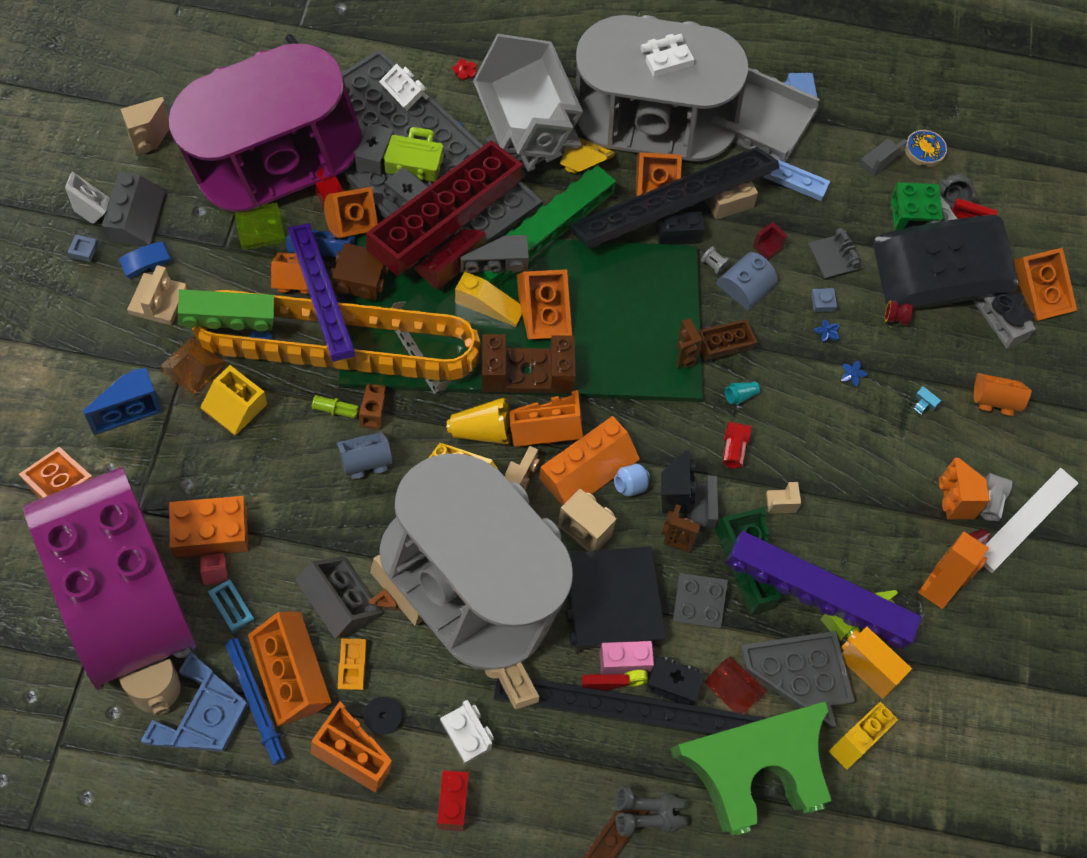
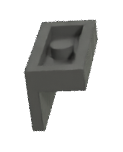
[859,138,908,177]
[686,476,718,529]

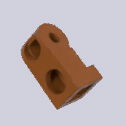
[359,384,386,430]

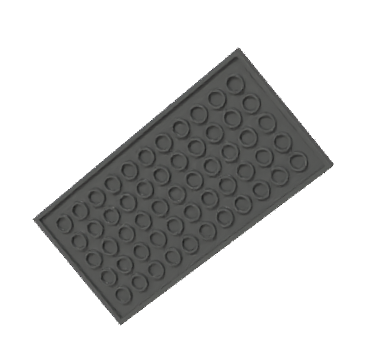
[340,49,542,258]

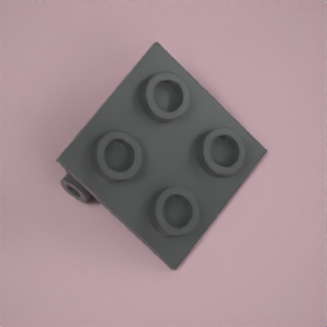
[808,228,864,279]
[673,573,728,628]

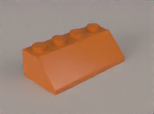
[539,416,640,506]
[248,612,331,727]

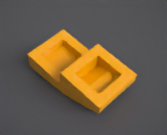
[338,638,367,690]

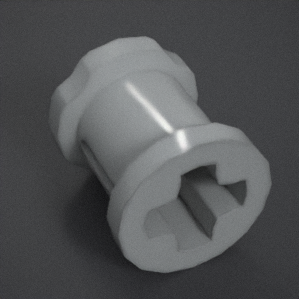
[701,246,730,275]

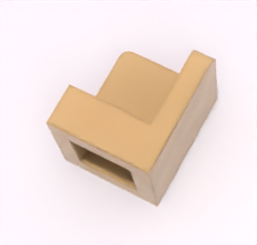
[766,482,801,514]

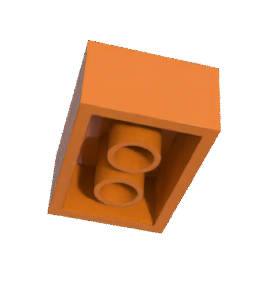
[169,496,248,558]

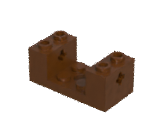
[481,334,575,393]

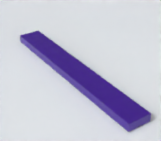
[288,223,355,362]

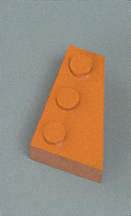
[311,701,392,793]

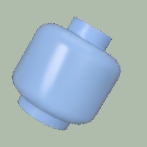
[614,464,650,497]

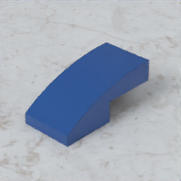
[119,241,172,279]

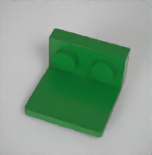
[891,182,943,231]

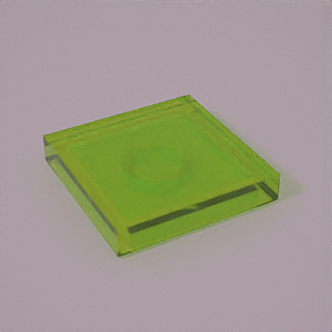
[234,202,285,250]

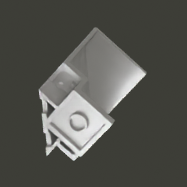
[473,34,583,172]

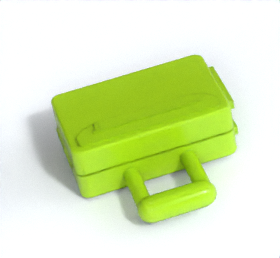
[383,127,443,182]

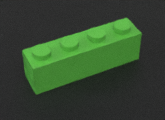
[178,289,274,331]

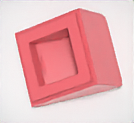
[200,553,228,585]

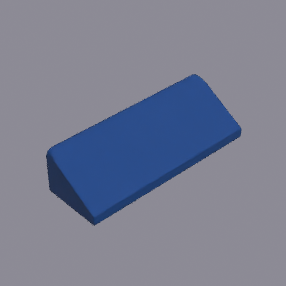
[286,230,356,257]

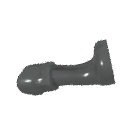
[615,786,688,837]

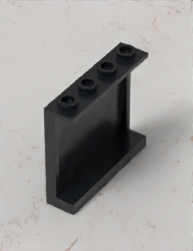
[565,546,666,654]

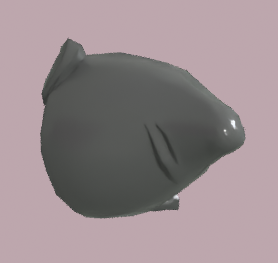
[939,173,979,208]

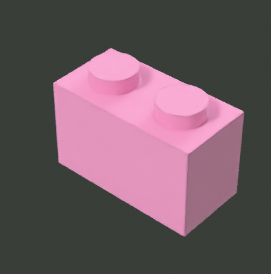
[599,641,654,674]

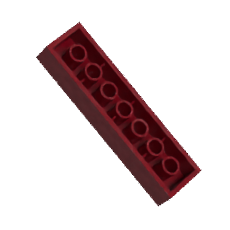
[366,140,523,276]

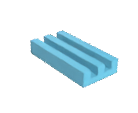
[208,579,255,634]

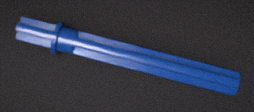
[225,638,287,765]

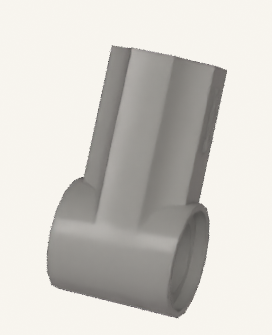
[979,473,1013,521]

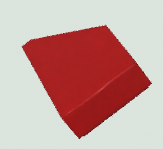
[580,674,629,691]

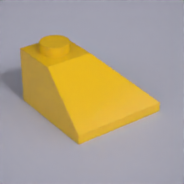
[560,137,616,173]

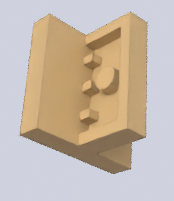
[127,265,188,325]

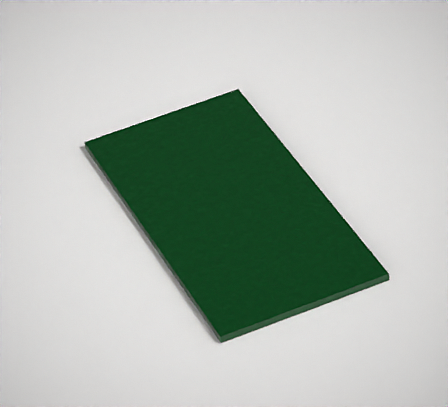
[338,233,703,402]

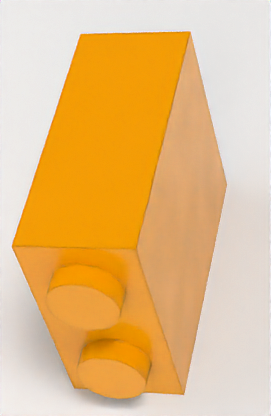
[841,627,912,699]

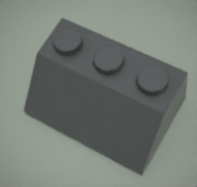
[102,172,166,246]
[296,556,383,638]

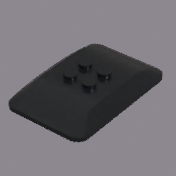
[874,215,1018,310]

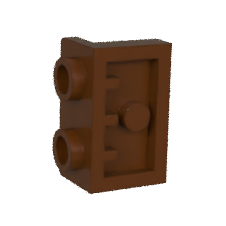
[676,318,702,369]
[661,504,700,553]

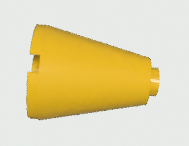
[447,398,511,445]

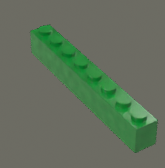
[473,165,616,287]

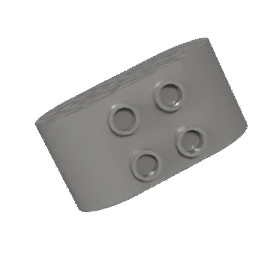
[576,15,748,161]
[379,454,572,670]

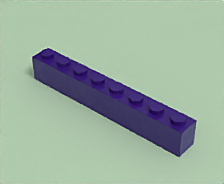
[726,531,922,649]

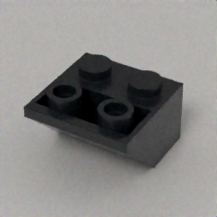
[661,451,695,514]

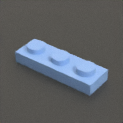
[763,158,830,201]

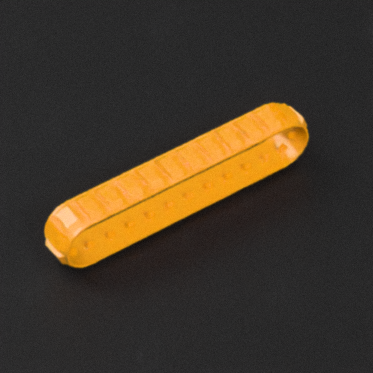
[192,290,481,381]

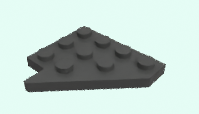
[740,631,855,729]

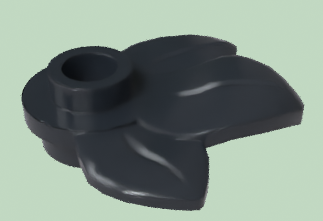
[992,293,1035,327]

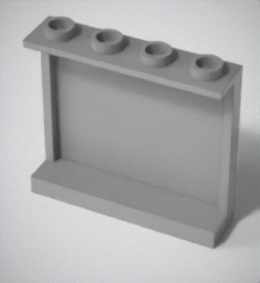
[711,67,819,162]

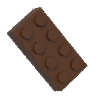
[698,319,758,361]

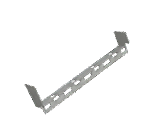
[391,301,451,394]

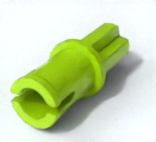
[312,395,359,418]

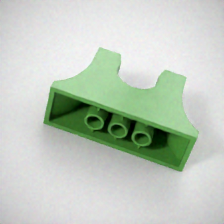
[670,701,831,836]

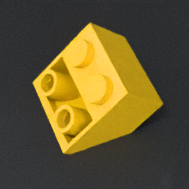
[201,365,267,436]

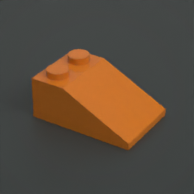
[636,152,682,213]
[1013,247,1077,321]
[517,270,572,340]
[19,447,93,499]

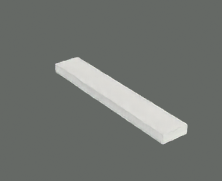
[983,468,1078,573]

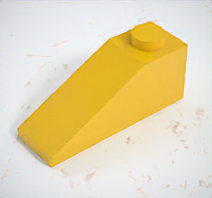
[455,272,523,327]

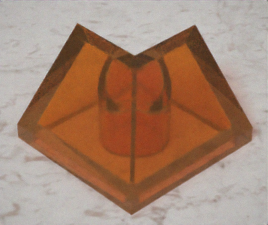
[159,336,225,395]

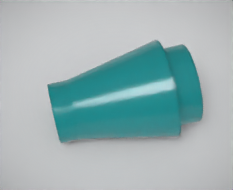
[725,381,760,405]

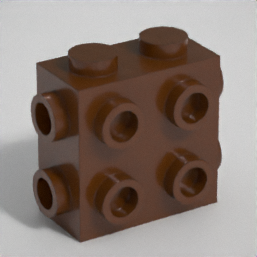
[329,243,390,300]

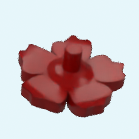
[452,59,476,80]

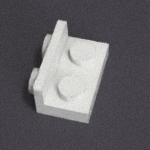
[379,64,429,111]
[440,700,494,764]

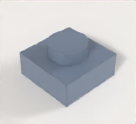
[67,234,98,262]
[811,288,837,312]

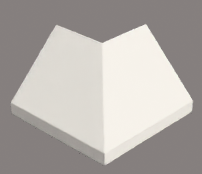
[65,171,110,224]

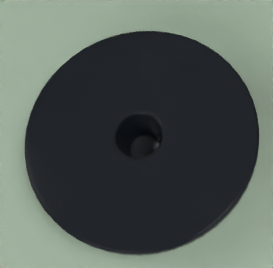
[364,697,402,734]

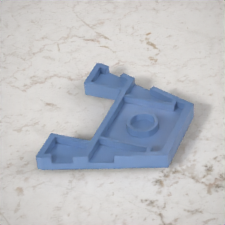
[141,652,248,752]

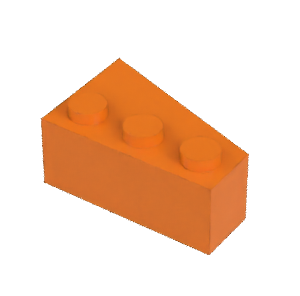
[510,390,583,446]
[918,531,989,609]

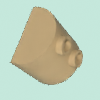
[119,659,181,716]

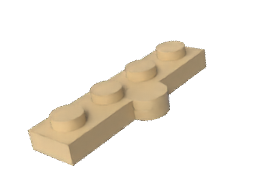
[485,662,539,710]

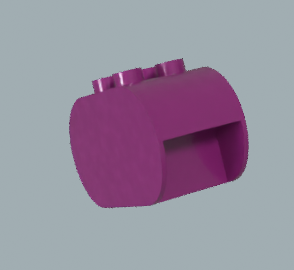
[169,44,362,212]
[23,466,198,691]

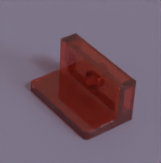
[705,656,766,714]

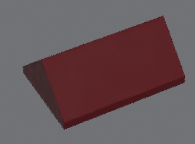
[414,230,486,290]

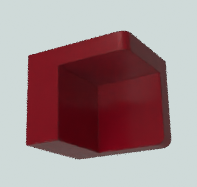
[753,222,787,260]

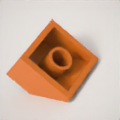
[271,252,322,293]

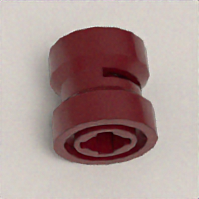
[885,301,913,326]

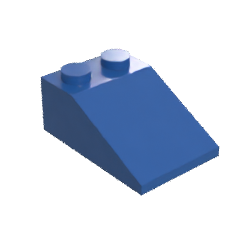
[83,368,162,435]

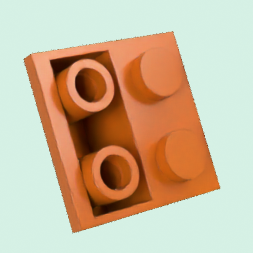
[939,458,990,519]

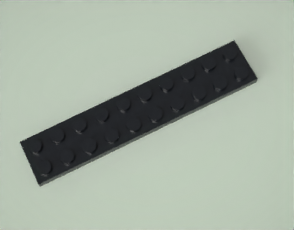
[569,147,779,249]

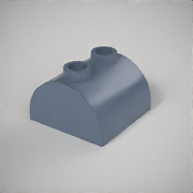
[716,252,778,311]
[337,432,392,479]

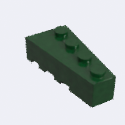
[715,507,781,615]

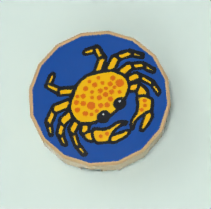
[905,130,947,167]

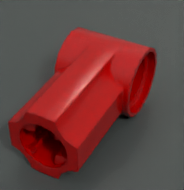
[722,421,751,469]

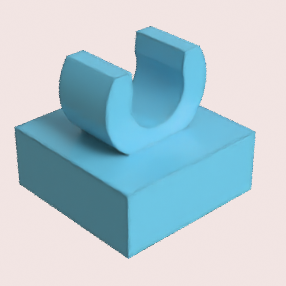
[914,386,941,415]

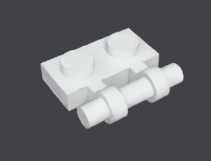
[640,34,694,77]

